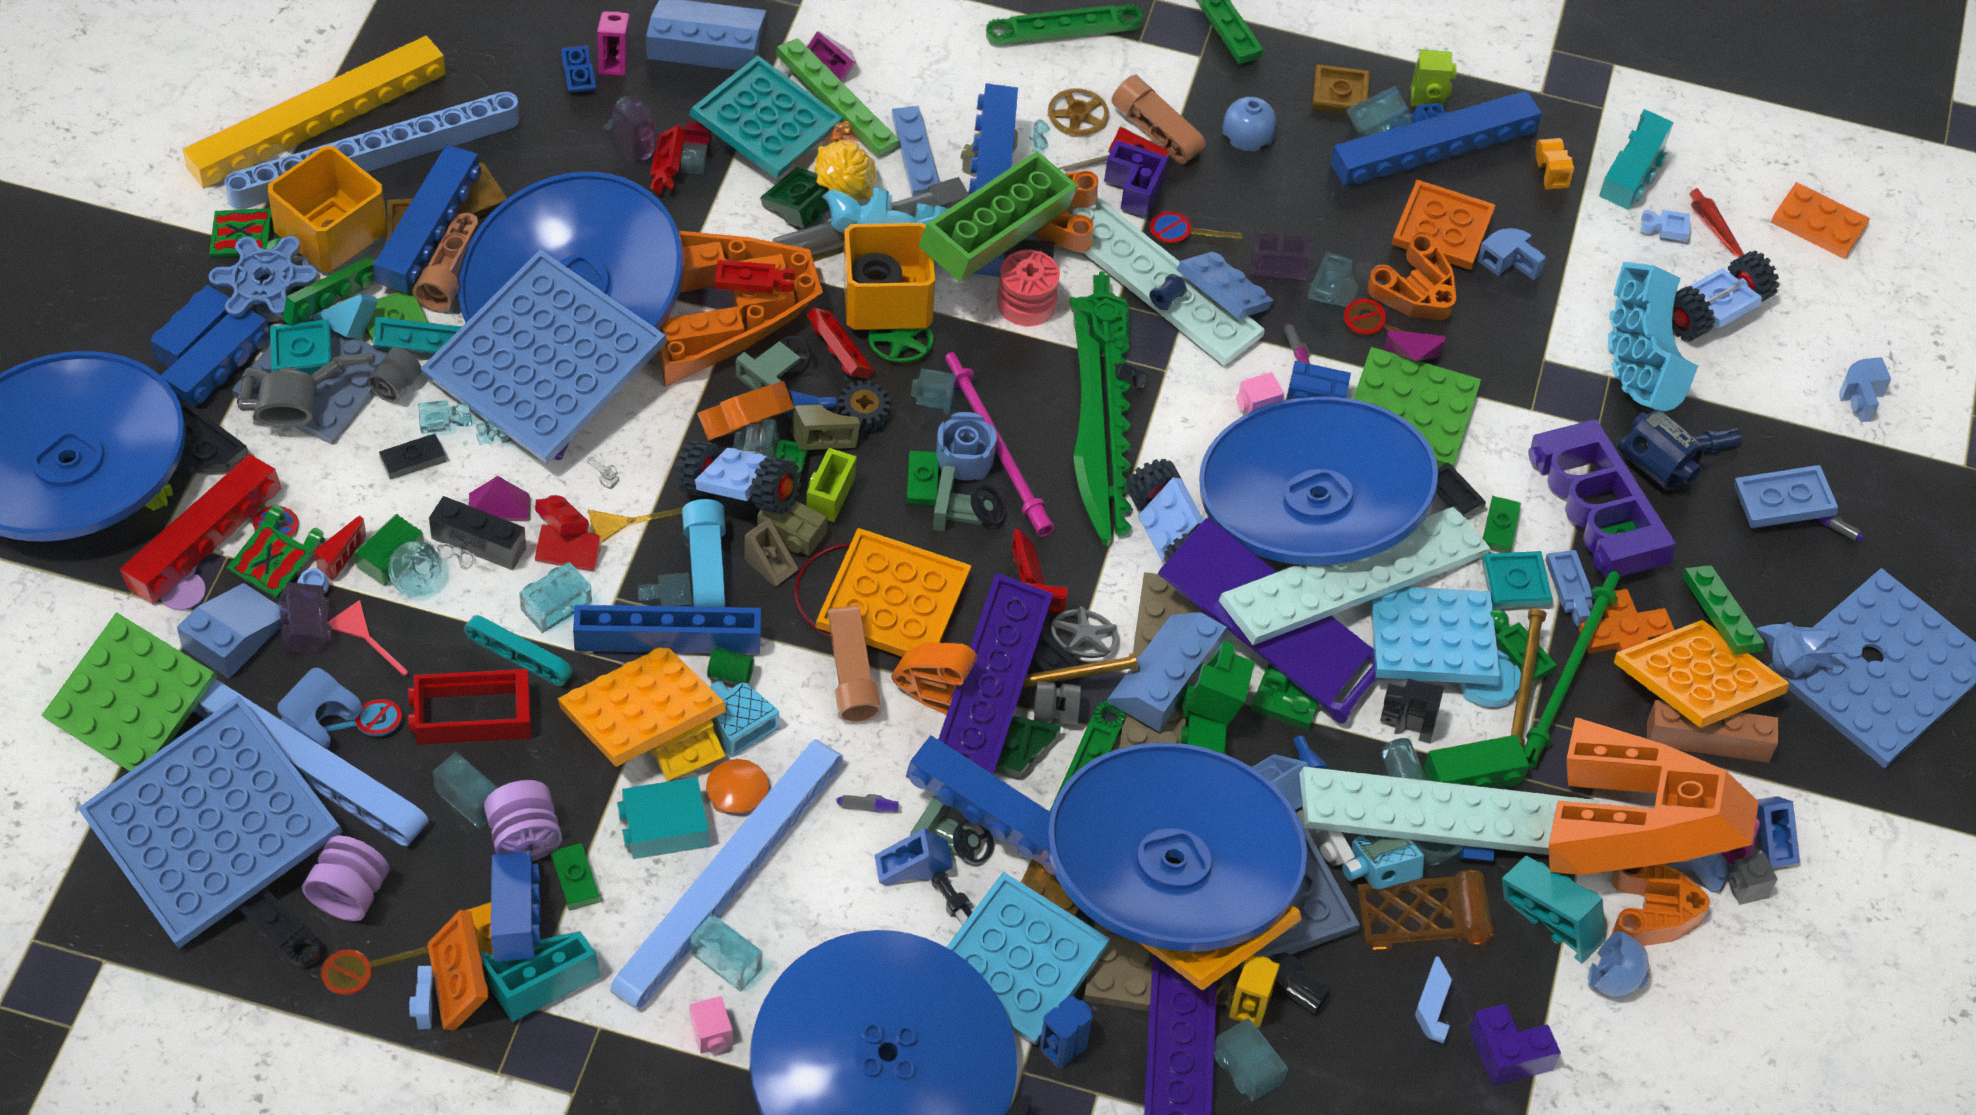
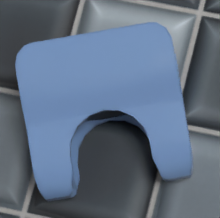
[278,668,362,749]

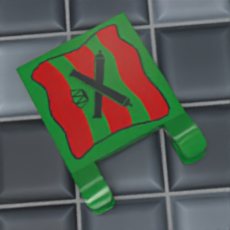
[209,208,282,258]
[226,505,325,599]

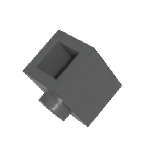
[1727,853,1778,905]

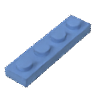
[892,106,939,196]

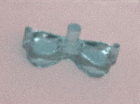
[1029,119,1050,152]

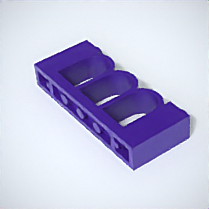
[1528,419,1676,579]

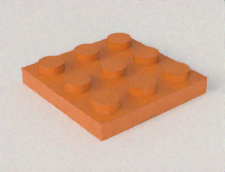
[1391,180,1496,270]

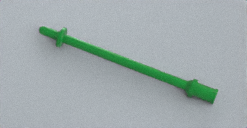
[1523,571,1620,768]

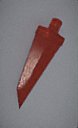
[1689,188,1744,257]

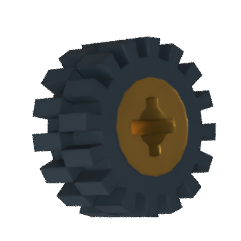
[837,380,891,435]

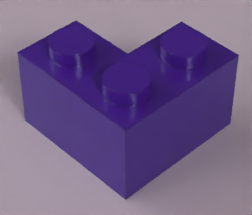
[1104,140,1168,218]
[1469,1004,1561,1087]

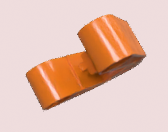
[1032,170,1099,252]
[1367,231,1456,321]
[697,381,794,441]
[891,643,977,715]
[1611,864,1710,946]

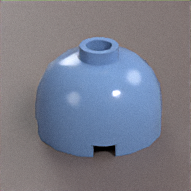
[1222,97,1277,151]
[1587,931,1650,997]

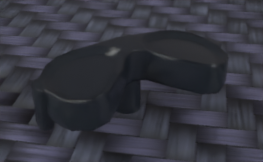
[1114,362,1149,389]

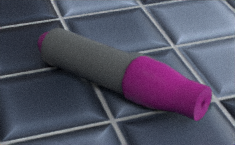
[1284,324,1310,364]

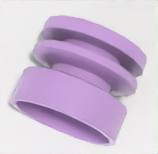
[484,780,562,861]
[302,835,390,921]

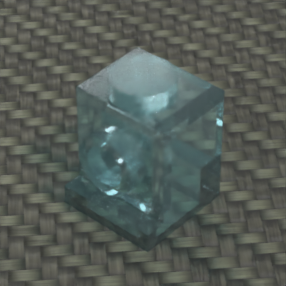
[911,368,956,414]

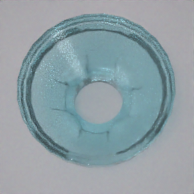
[388,541,443,597]

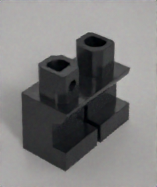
[1380,679,1444,744]

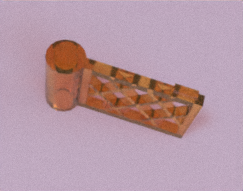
[1357,870,1494,950]

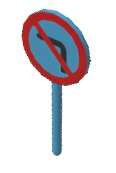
[323,699,402,736]

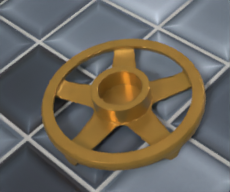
[1047,88,1109,137]

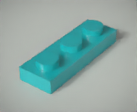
[373,317,462,355]

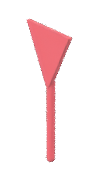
[323,600,408,676]

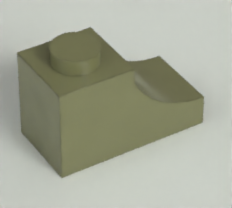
[790,405,860,450]

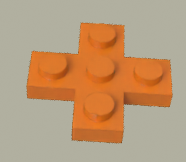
[1579,589,1675,654]

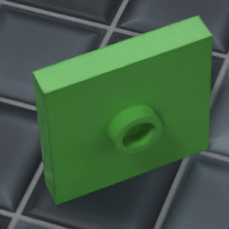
[366,288,428,351]

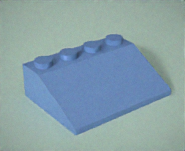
[646,0,767,70]

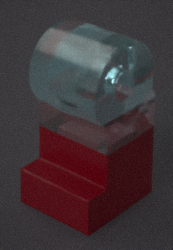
[681,121,711,175]

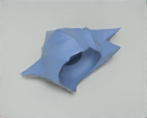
[1755,622,1849,679]

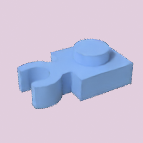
[1640,210,1690,242]
[410,966,433,1029]

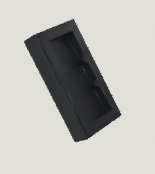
[379,433,446,480]
[1437,462,1486,518]

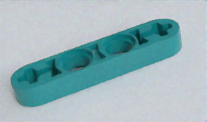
[463,615,573,686]

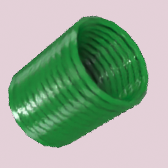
[707,646,755,686]

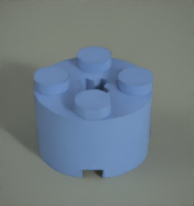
[936,412,997,480]

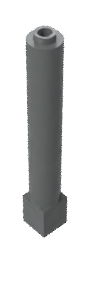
[772,177,969,256]

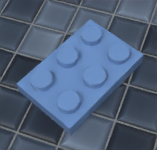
[1176,252,1274,319]
[1734,465,1838,528]

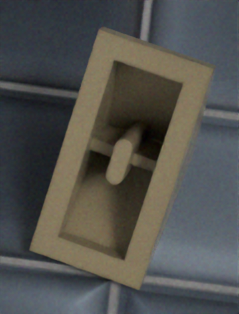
[744,519,798,586]

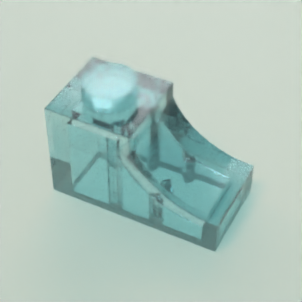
[733,418,780,457]

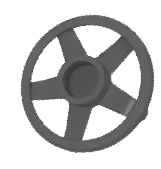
[1051,606,1118,658]

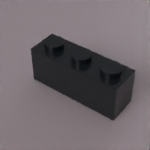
[429,496,526,571]

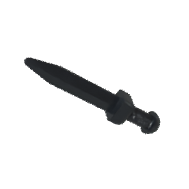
[931,872,972,926]

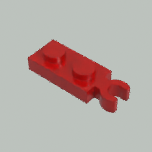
[650,125,685,195]
[715,260,795,294]

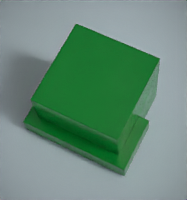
[1182,640,1255,726]

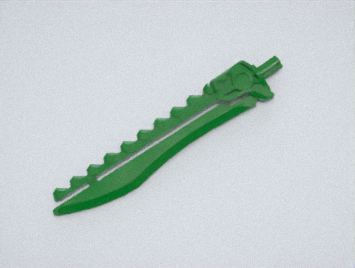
[1069,272,1132,547]

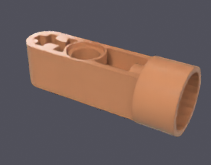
[1111,75,1206,164]
[413,213,479,312]
[828,605,882,722]

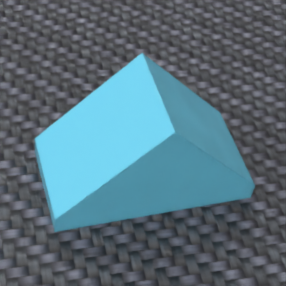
[313,294,377,340]

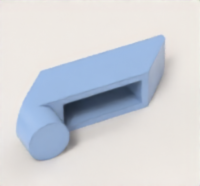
[1415,956,1452,1044]

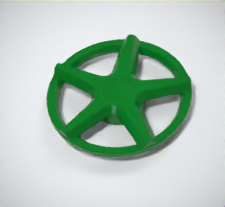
[868,327,933,363]

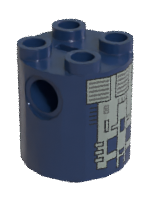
[1617,410,1705,491]

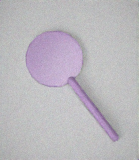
[160,564,206,611]

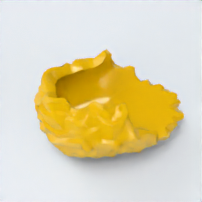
[814,140,876,202]

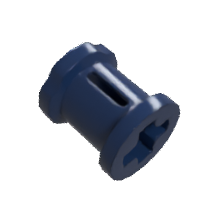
[1149,274,1187,311]

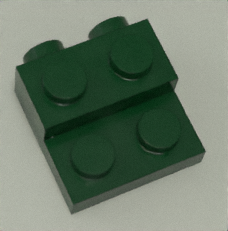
[760,167,830,229]

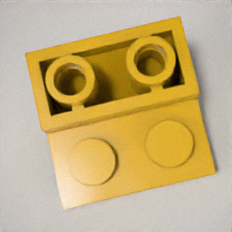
[650,719,726,782]

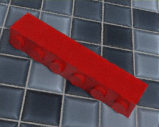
[120,454,282,604]

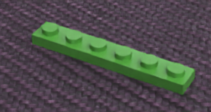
[775,38,900,157]

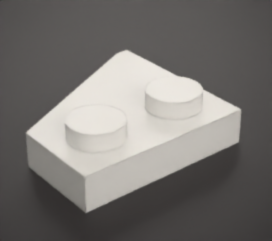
[1296,809,1355,867]

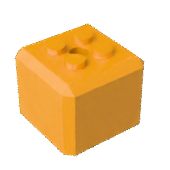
[268,146,387,272]
[843,223,935,330]

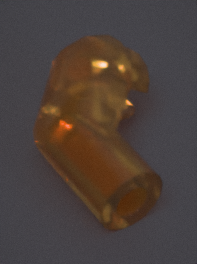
[830,121,852,143]

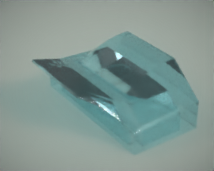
[1307,251,1359,307]

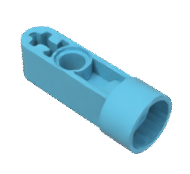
[682,499,726,607]

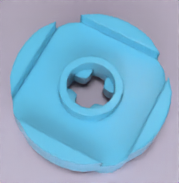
[1459,651,1521,707]

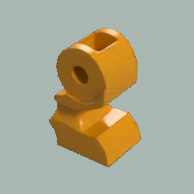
[1536,138,1574,190]

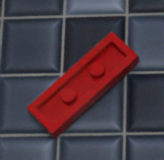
[807,307,875,379]

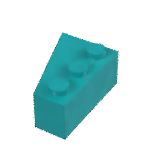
[1599,109,1674,210]
[1502,856,1606,964]
[480,931,600,1022]

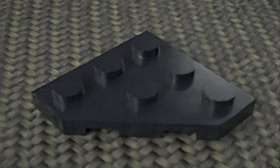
[173,399,248,474]

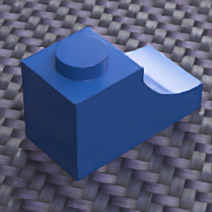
[1756,796,1800,868]
[874,828,953,886]

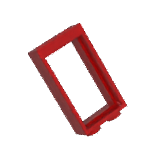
[408,669,531,745]

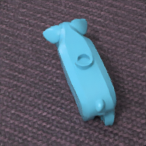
[822,187,948,261]

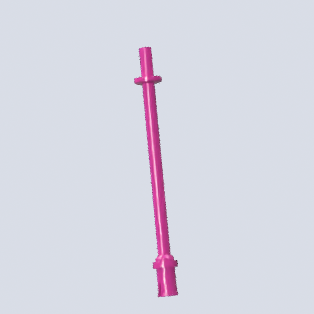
[945,352,1055,537]

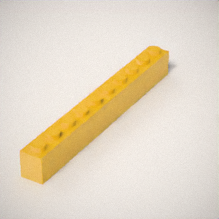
[183,35,446,189]

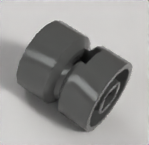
[367,347,422,403]
[1034,681,1081,725]

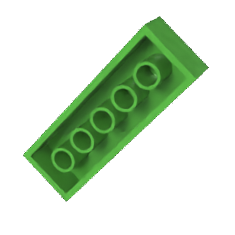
[918,151,1078,282]

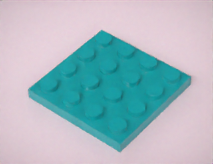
[690,55,843,179]

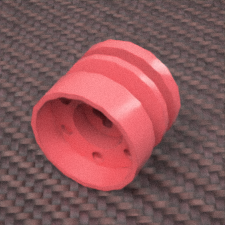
[997,250,1060,327]

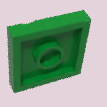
[1250,663,1319,731]

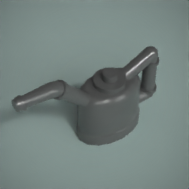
[237,353,375,428]

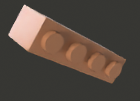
[1647,700,1778,763]

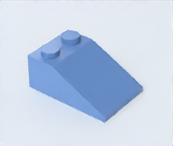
[177,583,291,679]

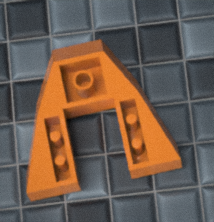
[657,231,823,387]
[1549,717,1759,875]

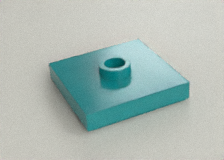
[270,319,332,374]
[1481,551,1553,609]

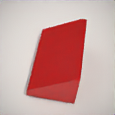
[535,525,601,572]
[1011,529,1046,585]

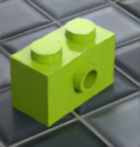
[1411,49,1457,108]
[806,448,857,522]

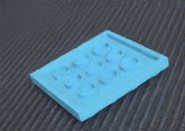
[1370,587,1500,685]
[946,871,1110,1045]

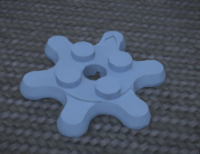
[209,236,317,317]

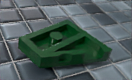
[994,716,1061,778]

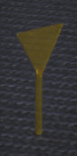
[588,507,683,543]

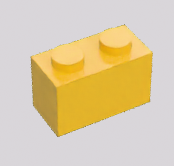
[1229,955,1280,1028]

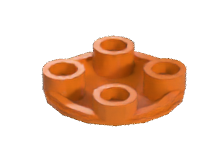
[706,759,769,814]

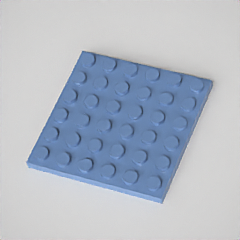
[420,249,668,464]
[78,695,343,949]

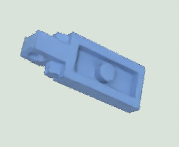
[1545,550,1593,627]

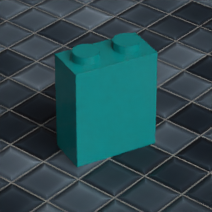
[617,777,709,859]

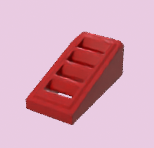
[314,515,366,581]

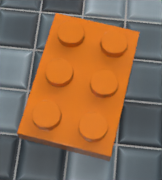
[1770,182,1870,259]
[427,910,488,1031]

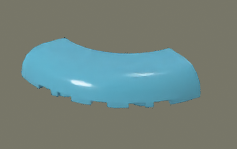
[1608,262,1699,411]

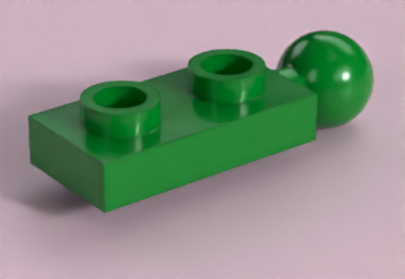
[1490,609,1557,684]

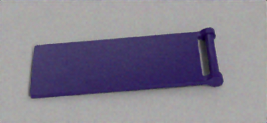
[1158,518,1377,724]

